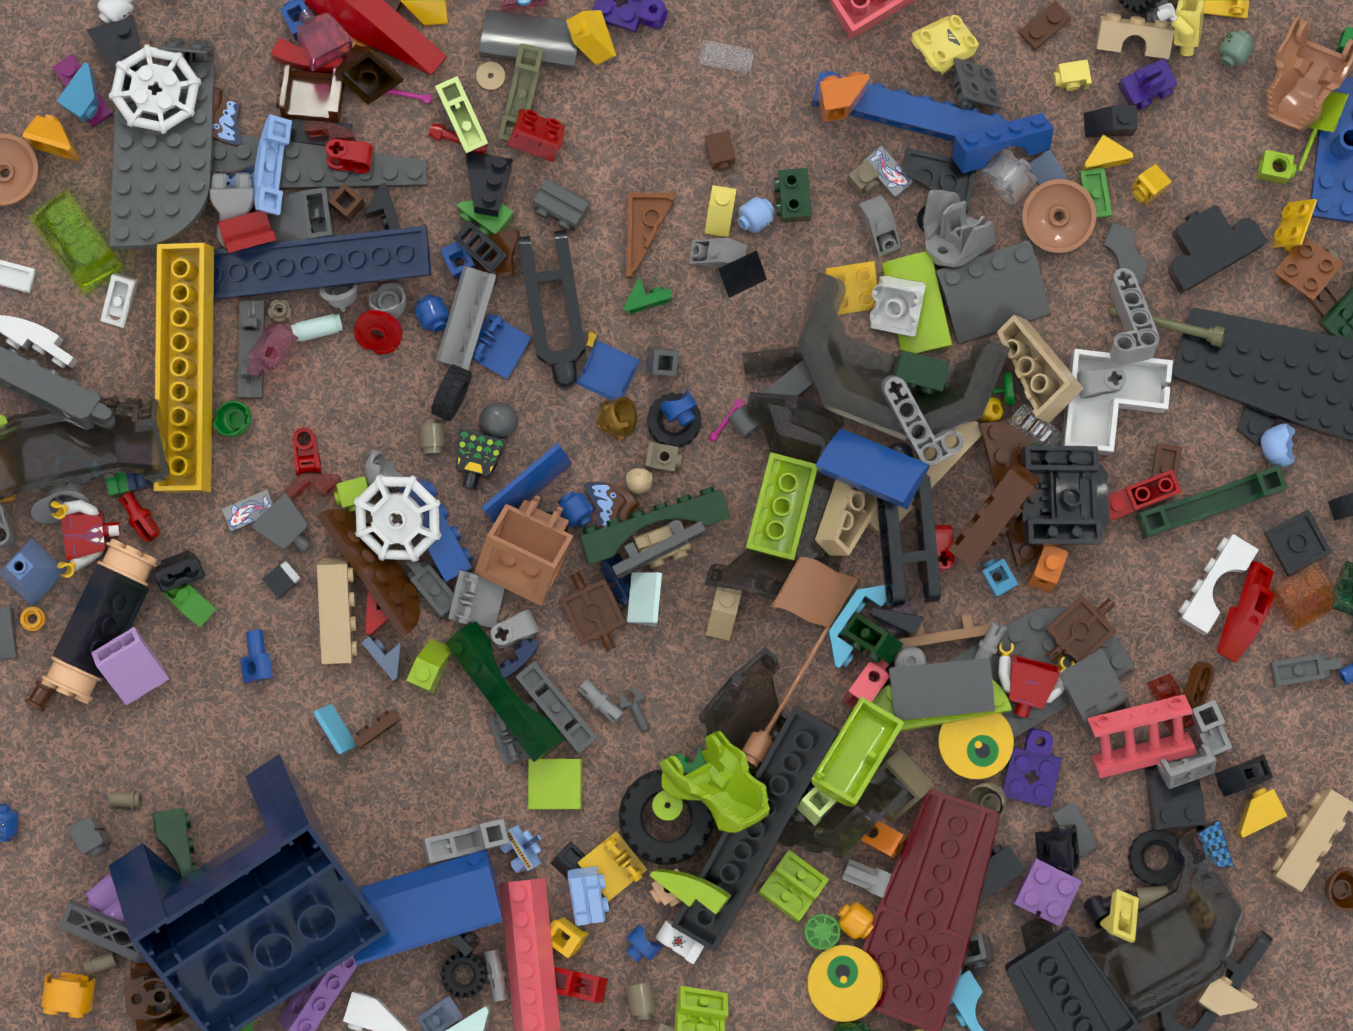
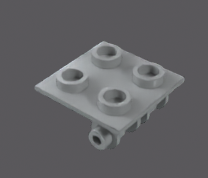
[448,570,505,628]

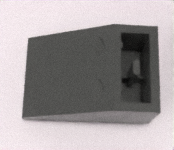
[257,187,335,244]
[1059,648,1131,737]

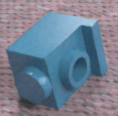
[980,558,1018,599]

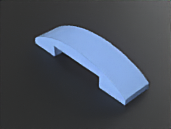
[254,114,292,216]

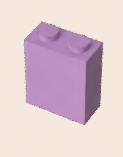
[91,627,169,705]

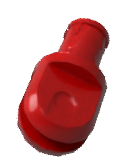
[119,491,160,542]

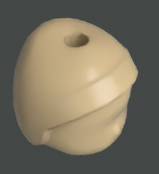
[626,468,653,495]

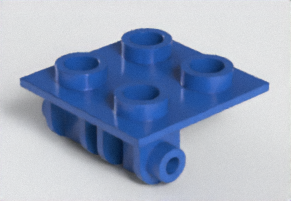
[472,313,532,379]

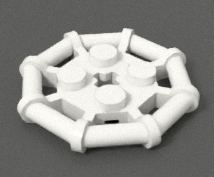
[109,44,202,134]
[353,474,442,562]

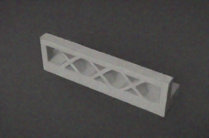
[436,266,496,370]

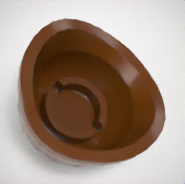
[1324,867,1353,912]

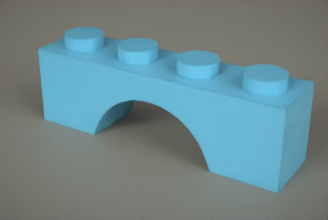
[951,969,984,1031]

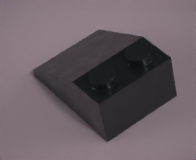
[1145,765,1206,830]

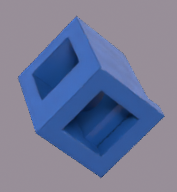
[280,0,316,41]
[440,242,476,279]

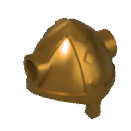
[596,397,637,440]

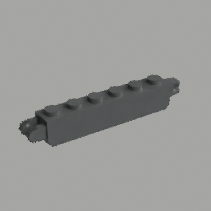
[0,345,116,430]

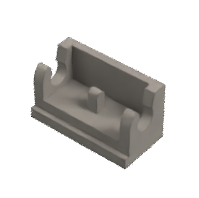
[1157,744,1217,789]

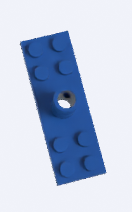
[1310,77,1353,223]

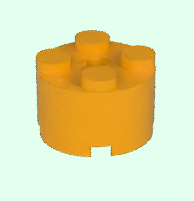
[41,973,96,1018]

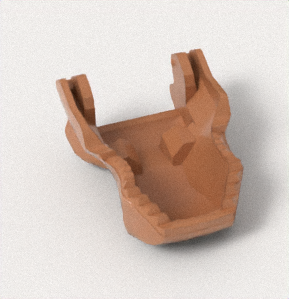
[1266,17,1353,131]

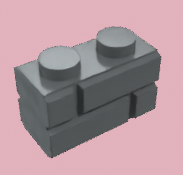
[533,178,590,231]
[68,817,112,857]

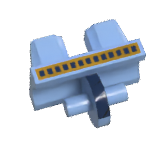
[500,825,542,873]

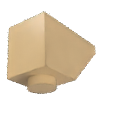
[706,585,742,641]

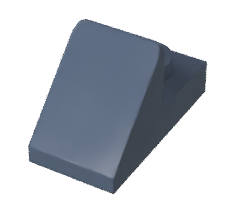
[362,637,403,682]
[416,996,463,1031]

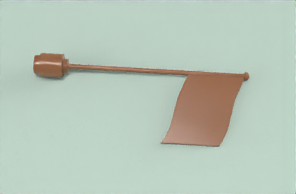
[742,557,861,770]

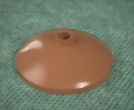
[0,133,39,206]
[1022,179,1096,253]

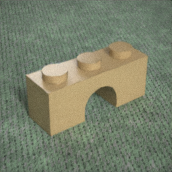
[1095,13,1175,59]

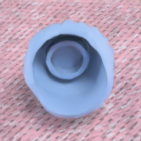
[1261,423,1295,468]

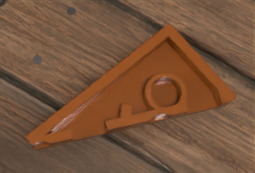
[626,192,675,278]

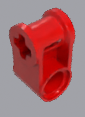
[325,139,374,174]
[293,427,322,476]
[935,525,955,573]

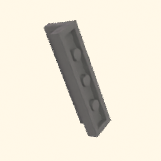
[59,900,148,963]

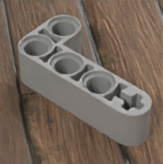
[1109,268,1160,365]
[881,375,964,465]

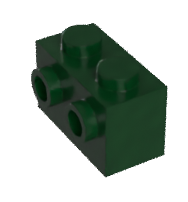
[773,168,812,223]
[892,350,950,395]
[842,612,904,664]

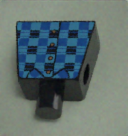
[1175,820,1234,874]

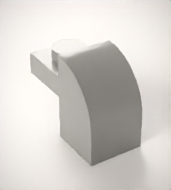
[1189,700,1232,756]

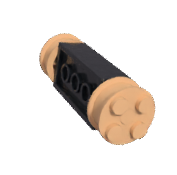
[41,539,158,704]

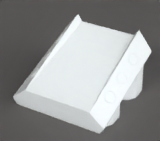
[870,276,926,336]

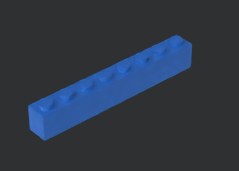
[812,71,1009,154]

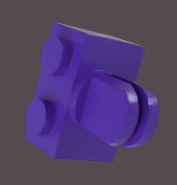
[1118,58,1178,110]

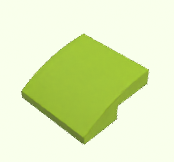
[528,759,582,809]
[757,850,829,923]
[674,986,728,1031]

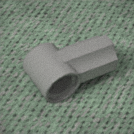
[842,859,892,898]

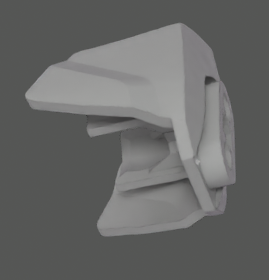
[923,190,996,267]

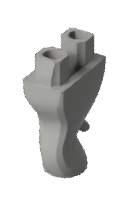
[209,172,254,247]

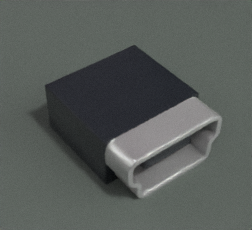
[263,560,302,599]

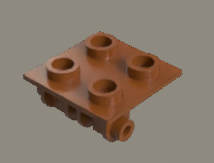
[1274,236,1344,301]

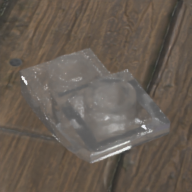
[698,40,754,74]

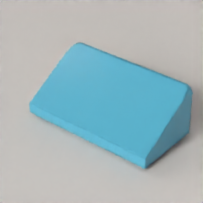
[314,704,357,755]

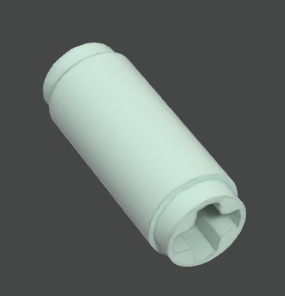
[291,314,343,342]

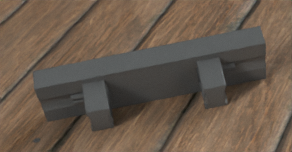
[237,300,265,399]
[612,520,706,579]
[515,661,598,754]

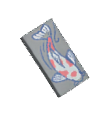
[863,145,913,199]
[222,490,273,532]

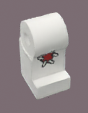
[656,920,704,964]

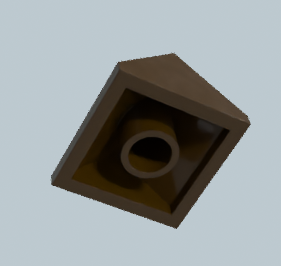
[334,44,404,105]

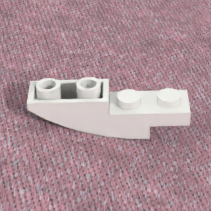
[0,315,78,369]

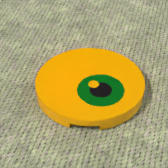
[938,713,1014,779]
[808,945,883,1022]

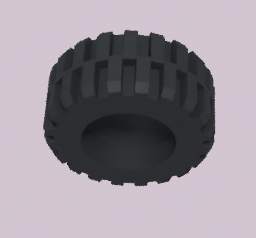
[619,770,714,865]

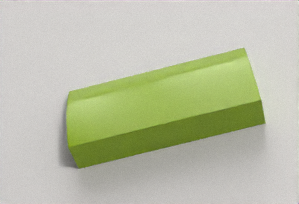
[882,251,952,354]
[746,452,817,562]

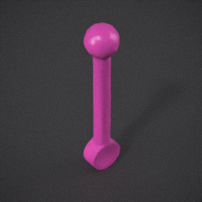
[385,89,432,104]
[709,399,744,442]

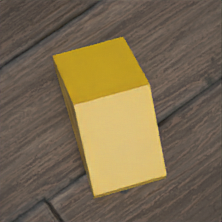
[1082,135,1134,171]

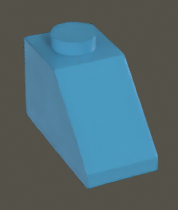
[56,62,99,123]

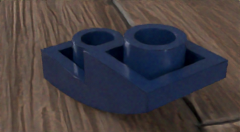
[499,638,540,680]

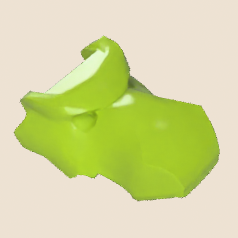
[660,731,770,833]

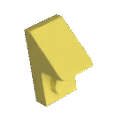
[705,185,737,238]
[1100,889,1139,943]

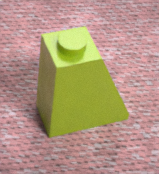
[406,639,452,694]

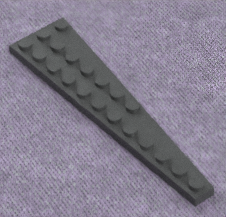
[212,135,428,190]

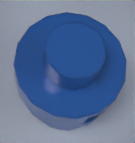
[660,389,698,427]
[625,924,664,963]

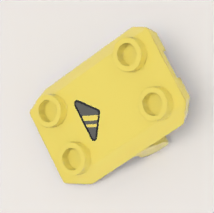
[911,15,979,75]

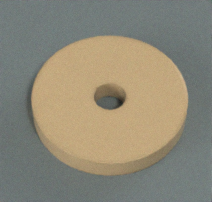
[476,61,505,91]

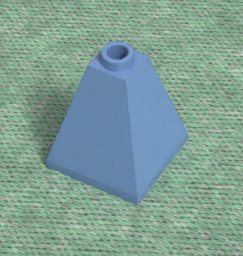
[0,537,66,607]

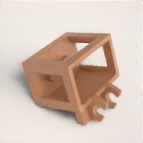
[474,496,573,606]

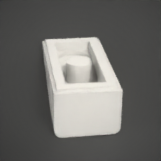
[100,273,139,328]

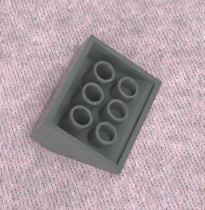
[936,240,1051,344]

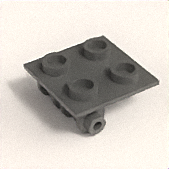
[158,38,215,63]
[951,58,1002,109]
[488,702,539,765]

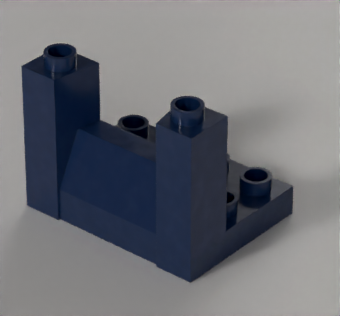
[108,755,388,1031]

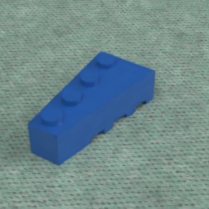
[397,477,473,582]

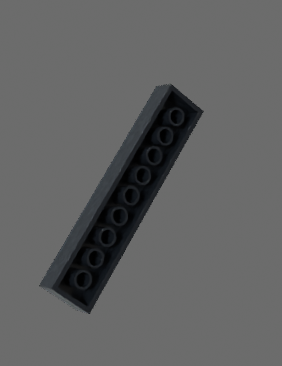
[671,705,840,952]

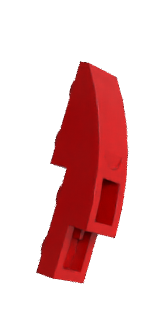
[1108,469,1182,522]
[1217,561,1275,662]

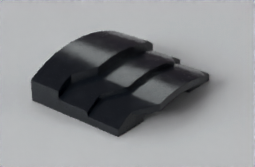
[1020,445,1110,546]

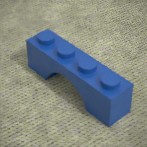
[952,113,1054,173]

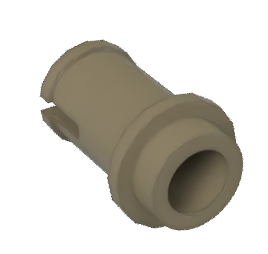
[108,790,142,810]
[83,951,117,977]

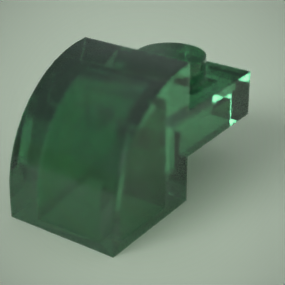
[1331,561,1353,616]

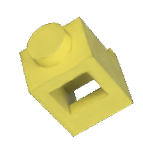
[1053,59,1092,91]

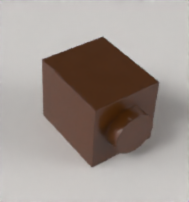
[705,130,736,171]
[328,183,365,223]

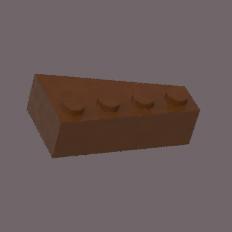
[949,461,1040,568]

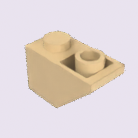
[1195,974,1258,1016]

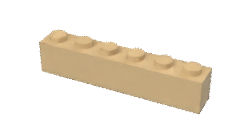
[868,410,981,536]

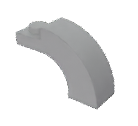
[422,819,509,865]

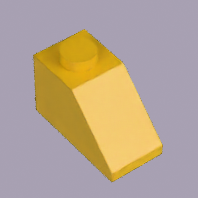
[566,10,616,65]
[1236,787,1287,838]

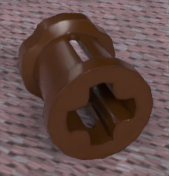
[24,680,56,712]

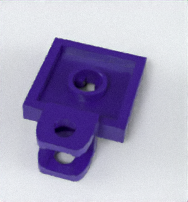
[592,0,668,33]
[1003,728,1062,807]

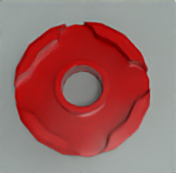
[353,310,403,355]

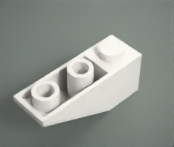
[343,991,410,1031]

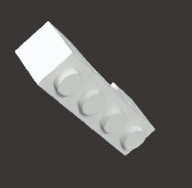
[1178,534,1258,635]

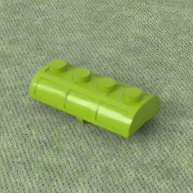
[811,697,905,807]

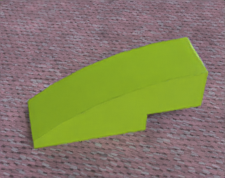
[649,869,732,914]

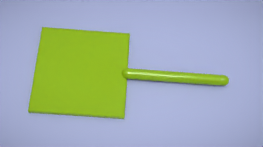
[1297,91,1349,172]

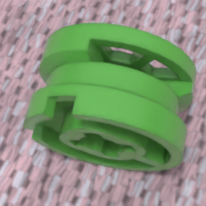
[804,914,840,950]

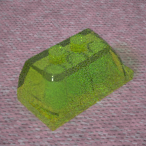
[28,188,125,295]

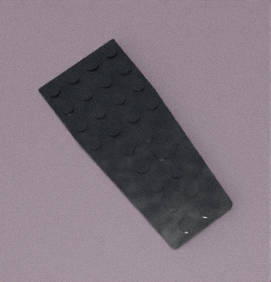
[1172,308,1353,443]
[1005,926,1144,1031]

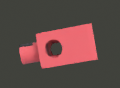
[841,659,892,709]

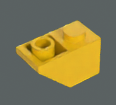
[1130,164,1172,206]

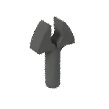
[620,686,650,732]

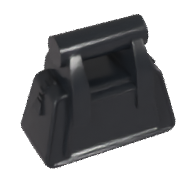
[153,550,205,592]
[1035,824,1080,876]

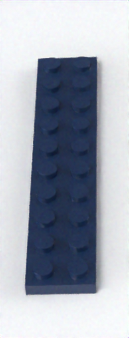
[213,226,431,301]

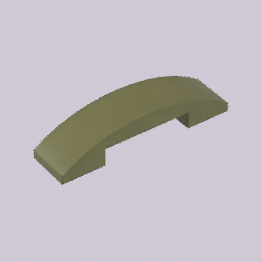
[498,43,544,141]

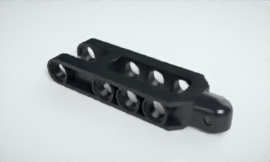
[518,230,586,390]
[876,443,941,607]
[1156,907,1273,1031]

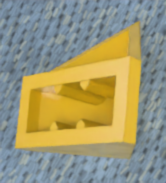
[400,0,448,26]

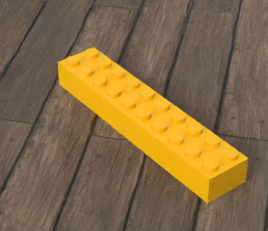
[154,243,214,493]

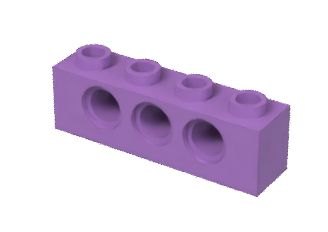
[277,955,358,1031]

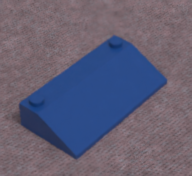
[354,849,503,965]

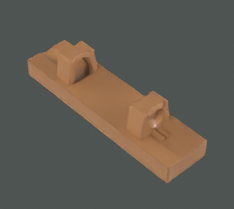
[898,614,991,649]

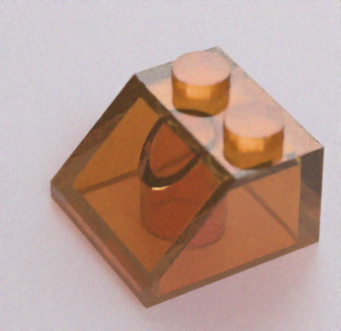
[1269,561,1337,632]

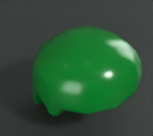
[213,400,252,438]

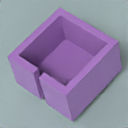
[1011,858,1082,927]

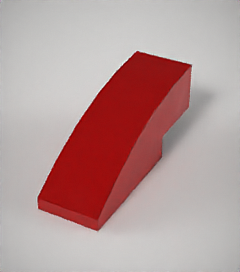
[270,37,344,73]
[554,966,608,1003]

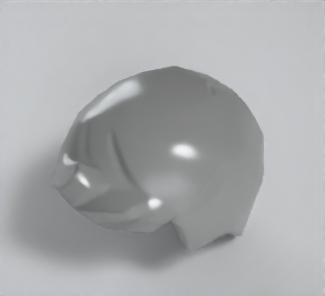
[369,282,406,320]
[365,450,403,492]

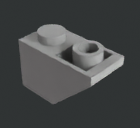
[859,195,902,257]
[689,238,747,269]

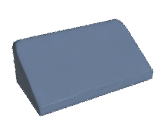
[1027,150,1068,185]

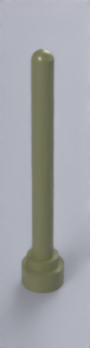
[1108,306,1226,347]

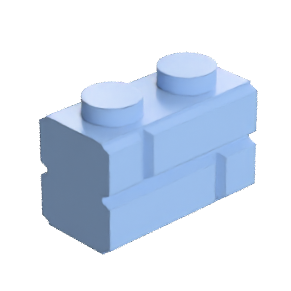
[568,866,609,926]

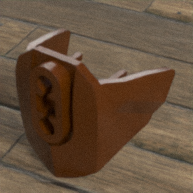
[124,963,190,1031]

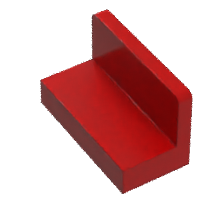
[218,211,276,253]

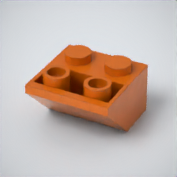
[817,72,870,122]

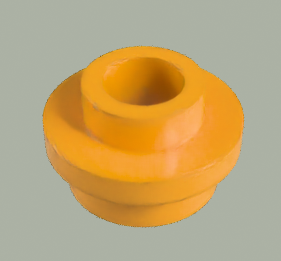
[20,607,46,631]

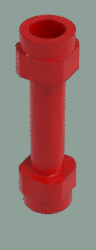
[429,123,489,154]

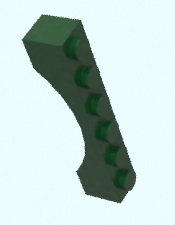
[1135,465,1288,540]
[578,486,730,564]
[445,621,565,762]
[152,808,197,879]

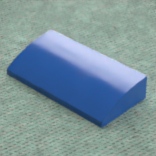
[815,428,930,509]
[481,443,572,524]

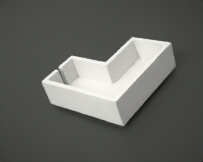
[1061,349,1173,456]

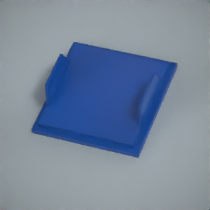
[576,340,641,400]

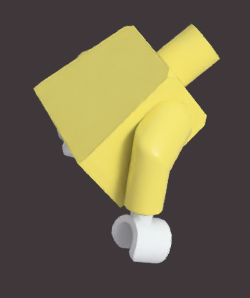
[1157,0,1205,56]

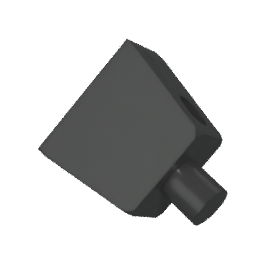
[251,493,312,553]

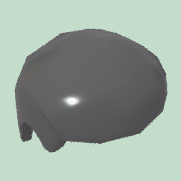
[478,402,518,439]

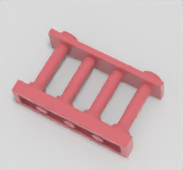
[1087,694,1196,779]

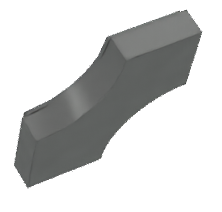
[1103,223,1149,286]

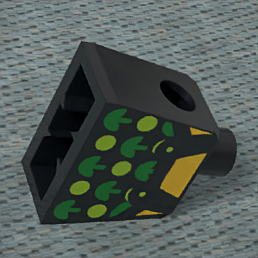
[456,429,506,490]

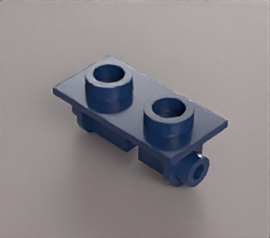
[599,553,631,607]

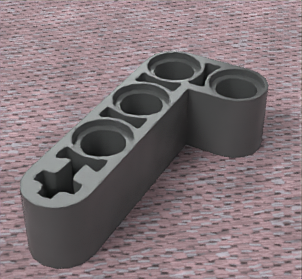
[728,360,820,439]

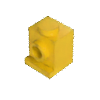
[550,917,589,958]

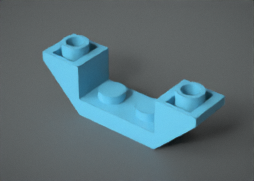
[828,585,889,670]

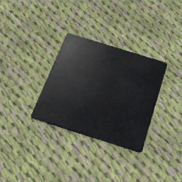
[718,250,767,298]

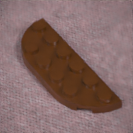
[978,422,1041,567]
[317,509,420,638]

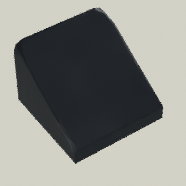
[550,841,586,880]

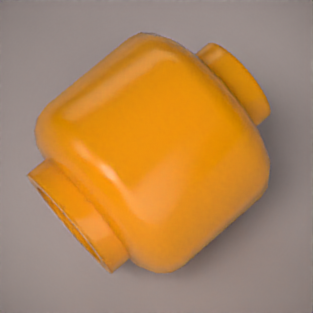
[837,902,874,939]

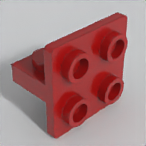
[507,109,565,162]

